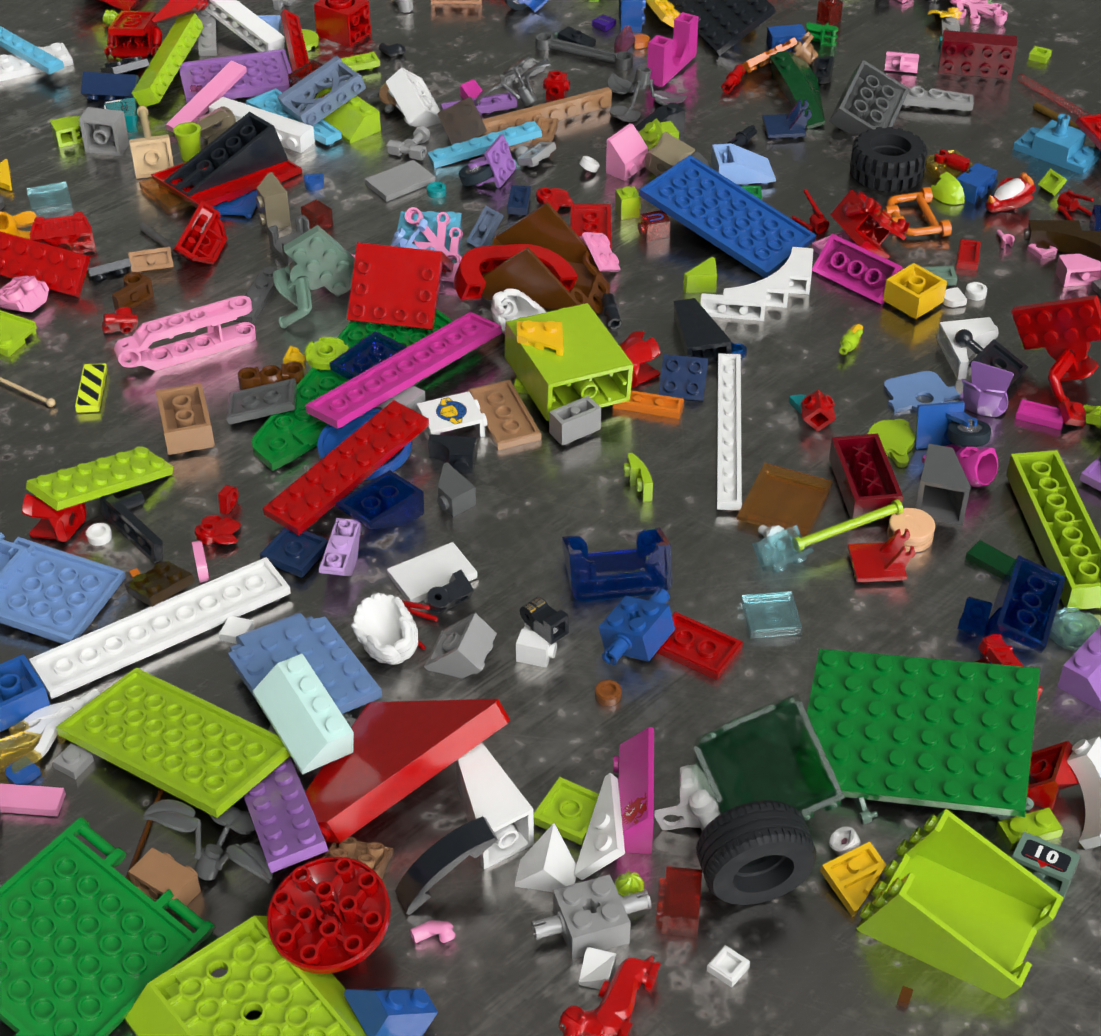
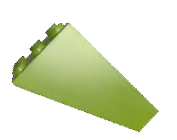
[856,809,1064,999]

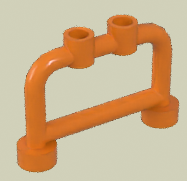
[884,187,952,237]

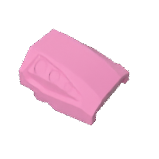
[0,276,49,312]

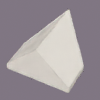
[515,823,577,892]

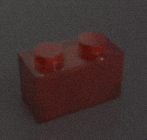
[656,866,702,937]

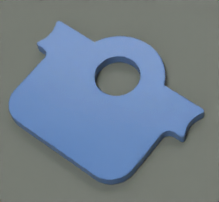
[884,371,960,413]

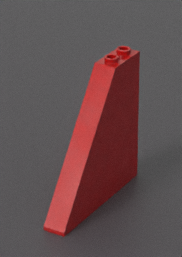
[305,699,510,843]

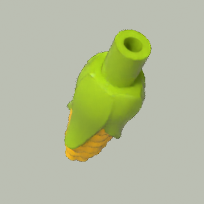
[839,324,863,355]

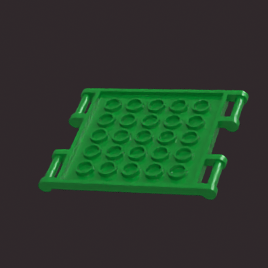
[0,817,216,1036]

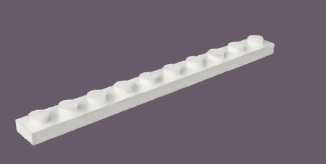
[717,353,742,511]

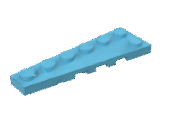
[246,88,342,145]

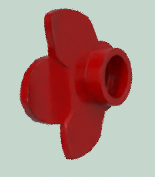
[536,187,574,212]
[194,515,241,544]

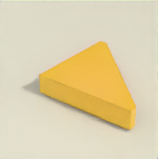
[0,159,13,191]

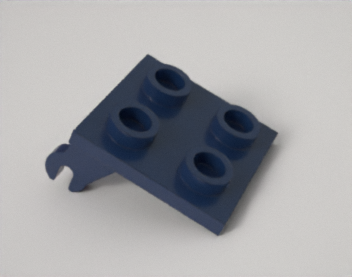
[762,99,812,139]
[658,354,708,402]

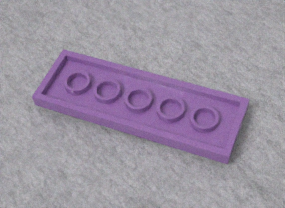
[244,757,329,873]

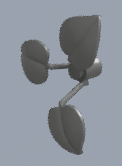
[475,55,552,107]
[607,66,687,122]
[143,800,273,883]

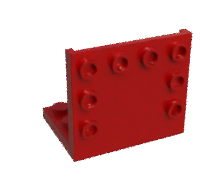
[347,242,454,330]

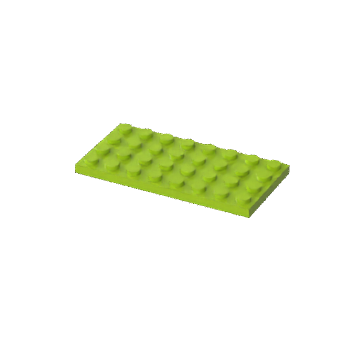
[56,667,291,818]

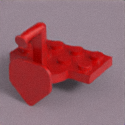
[1011,295,1101,406]

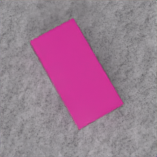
[1015,399,1064,430]

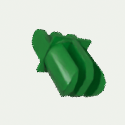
[806,22,838,46]

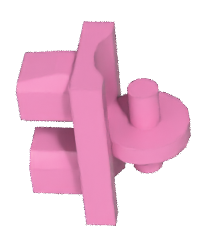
[884,51,919,73]

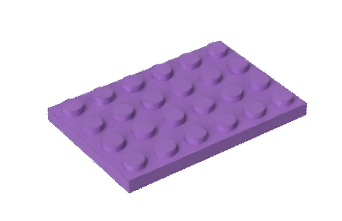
[179,49,296,103]

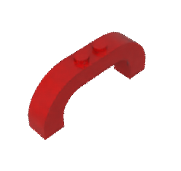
[454,244,578,300]

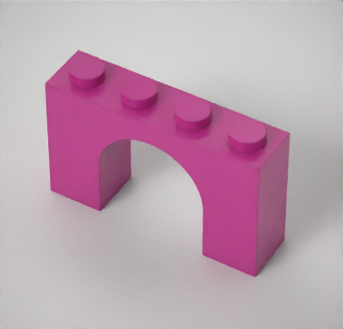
[647,12,699,87]

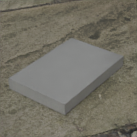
[365,160,435,202]

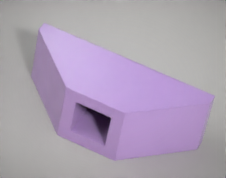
[319,518,361,576]

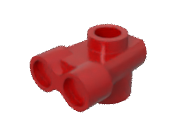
[102,307,138,334]

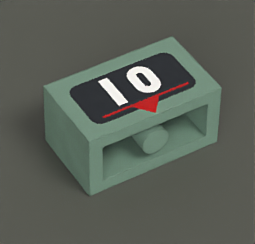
[1012,832,1081,897]

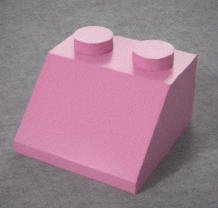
[606,124,648,181]

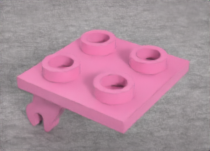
[579,232,621,272]

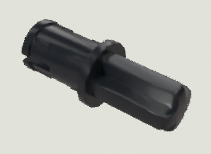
[727,125,757,147]
[601,293,622,329]

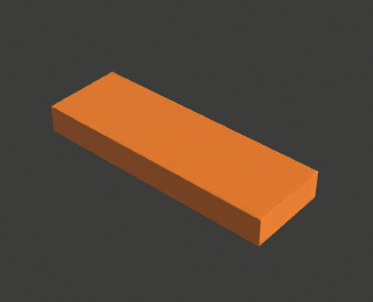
[613,390,684,419]

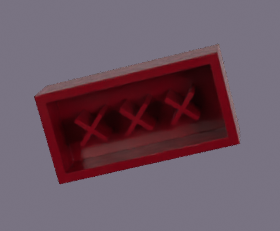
[938,30,1017,79]
[829,433,903,520]

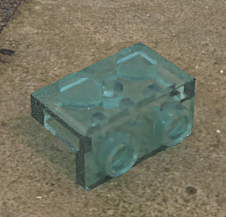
[752,525,814,573]

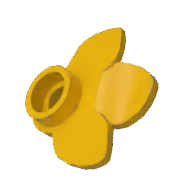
[927,7,962,19]

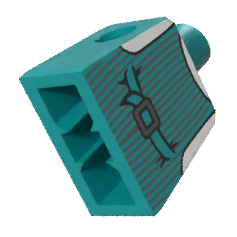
[104,97,138,132]

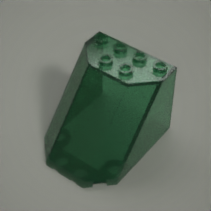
[693,693,845,821]

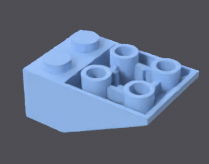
[711,143,776,185]

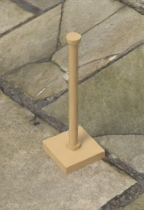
[129,106,174,179]

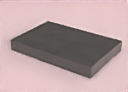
[226,378,297,424]

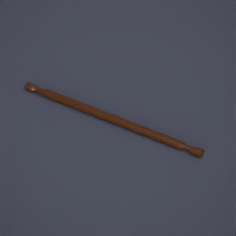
[125,788,164,881]

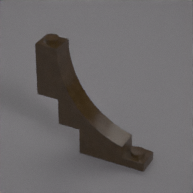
[1024,220,1101,262]

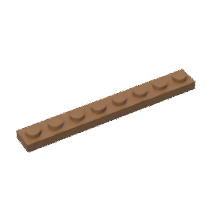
[477,87,612,138]

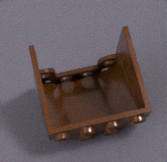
[481,202,611,315]

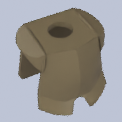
[196,106,236,145]
[645,132,695,177]

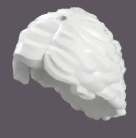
[491,288,546,335]
[351,592,418,665]

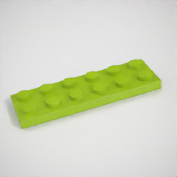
[26,446,174,511]

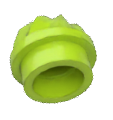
[102,10,118,27]
[615,870,644,897]

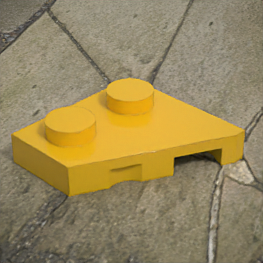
[516,320,564,356]
[820,841,886,917]

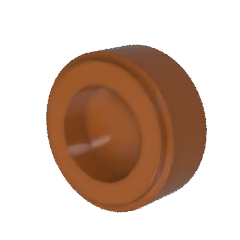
[595,680,622,706]

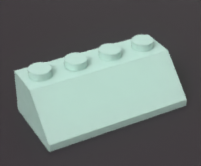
[253,654,354,774]

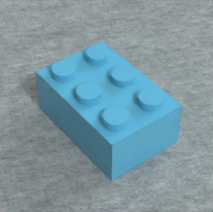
[397,211,462,254]

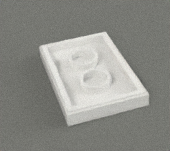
[387,542,477,603]

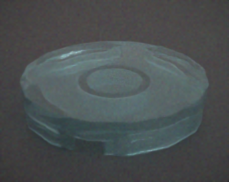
[1047,607,1100,651]

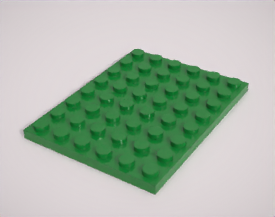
[793,649,1040,817]

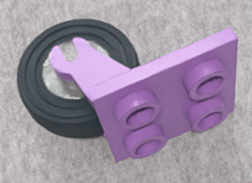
[459,134,516,188]

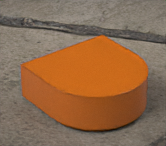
[631,34,650,49]

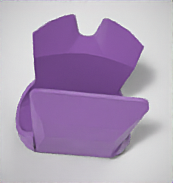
[959,361,1014,417]

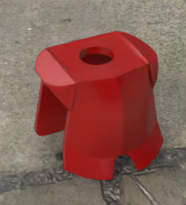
[619,331,661,388]
[22,494,87,542]

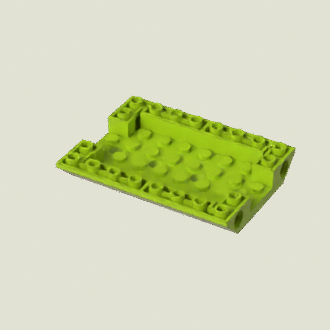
[125,915,367,1036]

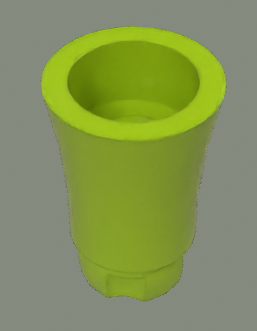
[173,122,201,163]

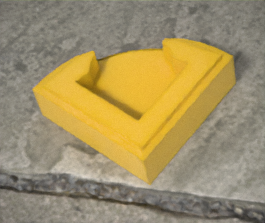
[283,346,306,368]

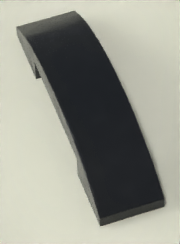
[395,816,498,915]

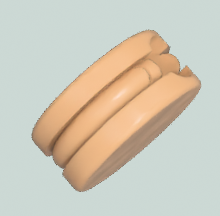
[887,508,935,553]

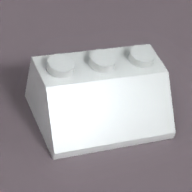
[386,67,441,128]

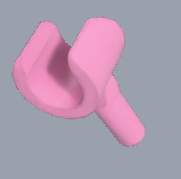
[996,230,1015,248]

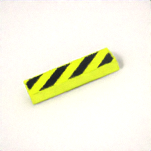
[75,363,108,413]

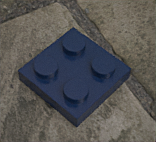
[260,527,329,577]

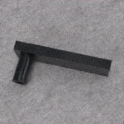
[100,491,163,564]

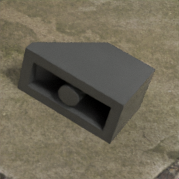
[437,462,476,517]

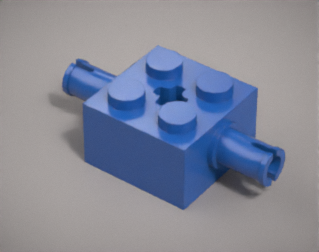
[598,588,675,665]

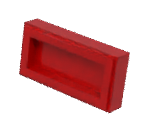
[956,239,981,271]

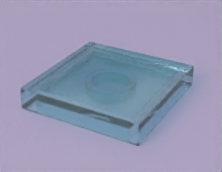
[26,181,73,215]
[741,591,802,638]

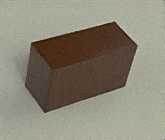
[897,986,913,1008]

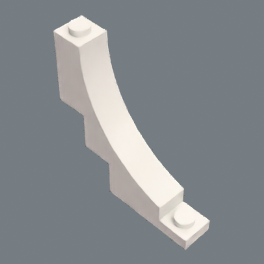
[701,247,813,321]

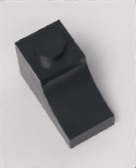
[428,434,477,473]

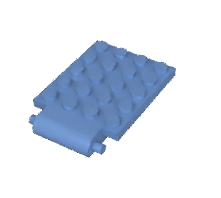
[0,532,126,644]
[228,612,382,714]

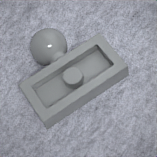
[515,142,557,167]

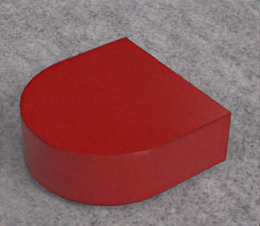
[218,485,239,515]

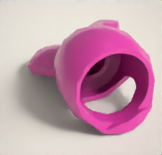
[922,444,998,487]

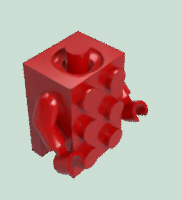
[104,11,162,59]
[830,189,910,259]

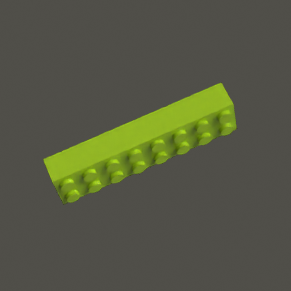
[1006,450,1101,611]

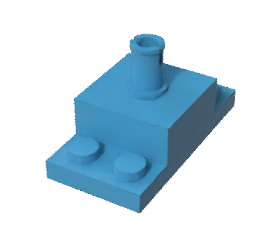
[1013,114,1101,175]

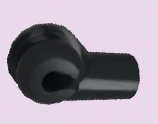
[379,43,405,57]

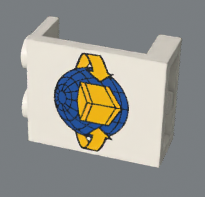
[417,391,487,440]

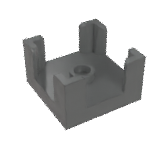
[267,215,310,266]

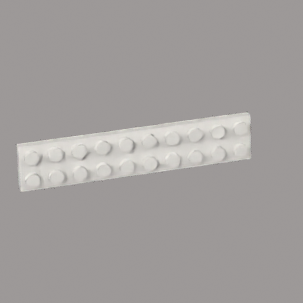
[29,557,291,699]

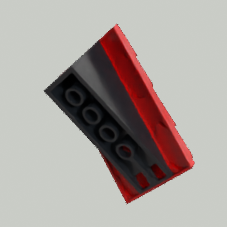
[151,112,303,208]

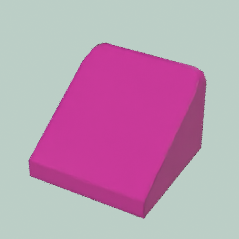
[460,79,486,99]

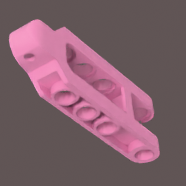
[114,296,256,371]

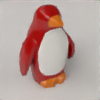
[985,172,1036,213]

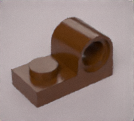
[112,272,154,311]

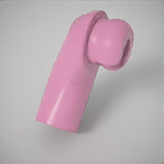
[409,920,455,943]

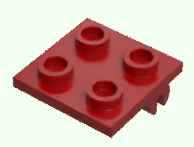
[847,528,915,582]

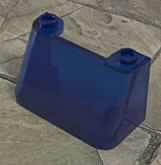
[562,527,672,602]

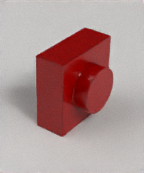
[1058,400,1087,427]

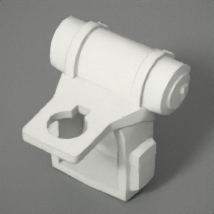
[654,764,720,831]

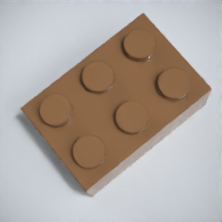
[156,383,215,455]

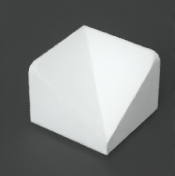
[579,947,616,990]

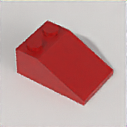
[152,0,209,23]

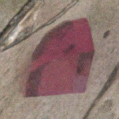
[614,26,636,53]

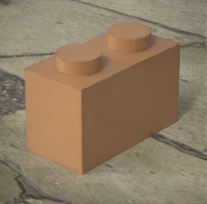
[128,847,201,916]

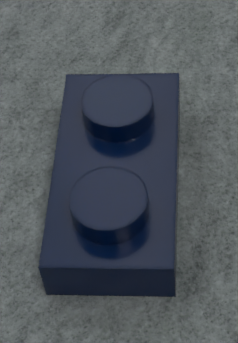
[507,185,531,216]

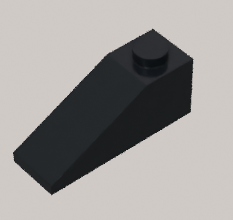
[635,102,686,132]

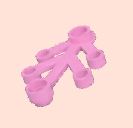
[950,0,1008,25]
[405,207,463,264]

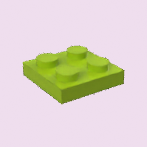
[533,777,599,845]

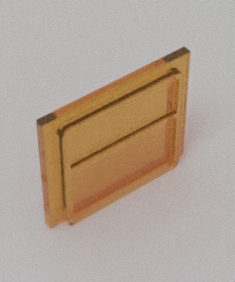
[737,463,833,538]

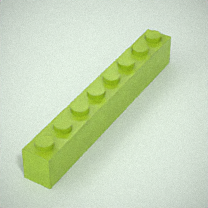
[132,12,204,107]

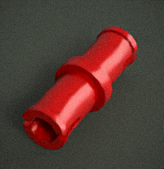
[721,64,746,93]

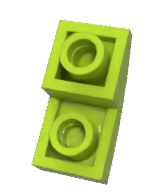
[623,453,653,502]

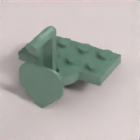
[273,225,355,329]

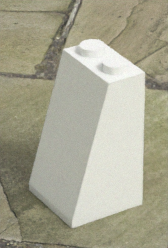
[456,742,534,870]

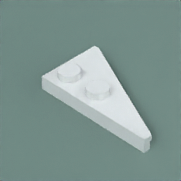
[574,773,625,880]

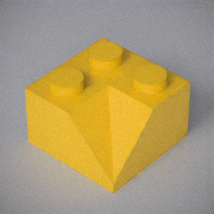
[883,263,947,319]

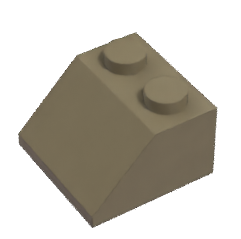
[255,172,291,231]

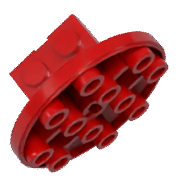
[267,857,391,974]

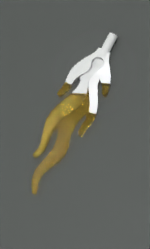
[0,688,100,773]

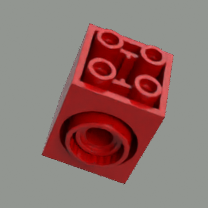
[314,0,371,47]

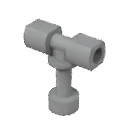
[387,126,430,160]

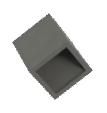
[916,444,971,526]

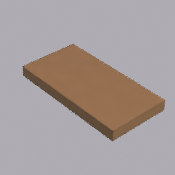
[468,380,541,451]

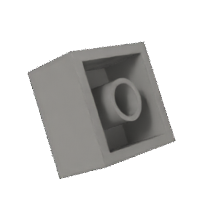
[79,107,130,156]

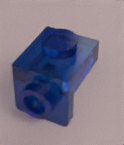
[957,597,993,636]

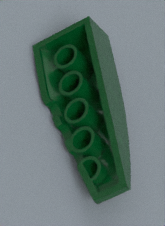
[769,51,825,129]

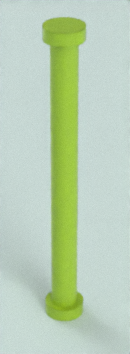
[792,499,903,552]

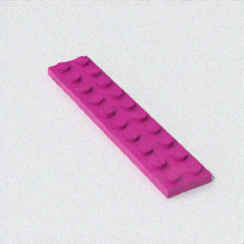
[306,312,502,429]

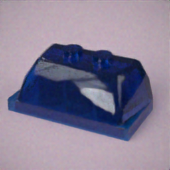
[983,555,1066,653]

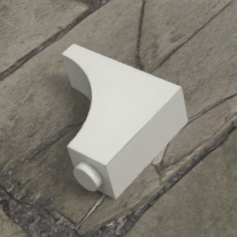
[937,317,999,380]
[1067,737,1101,850]

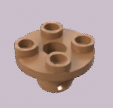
[789,31,818,66]

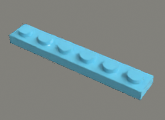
[0,26,64,75]
[428,121,542,169]

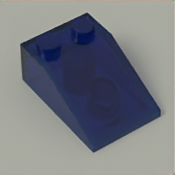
[336,470,424,529]

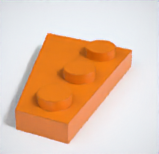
[741,37,798,73]

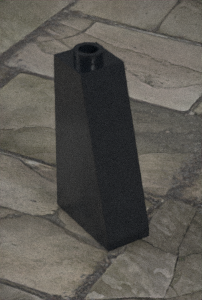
[673,298,731,363]

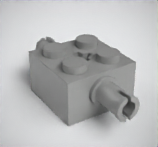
[531,874,651,959]

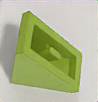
[683,257,717,293]

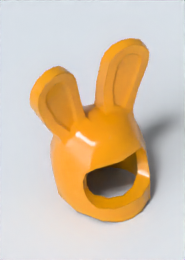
[0,211,37,239]

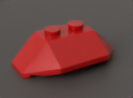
[172,200,227,265]

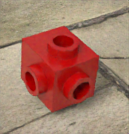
[543,70,570,101]
[801,389,836,432]

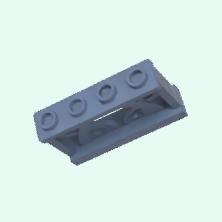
[277,56,366,126]

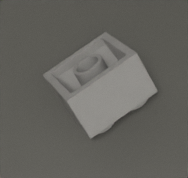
[424,613,497,679]

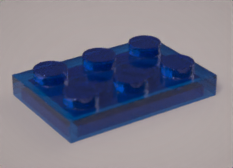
[330,331,407,380]

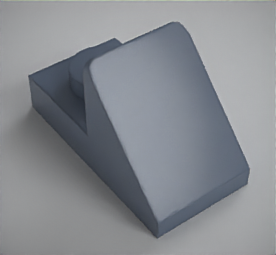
[466,205,504,247]

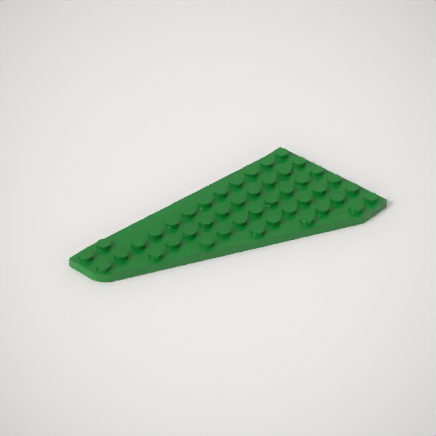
[252,309,480,471]

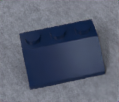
[81,72,140,102]

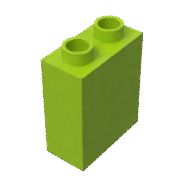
[505,303,633,421]

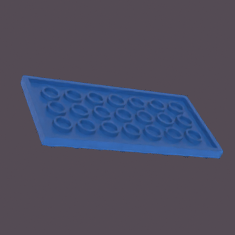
[639,155,816,278]

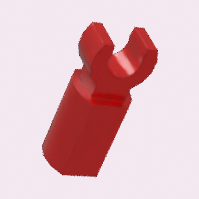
[934,149,970,173]

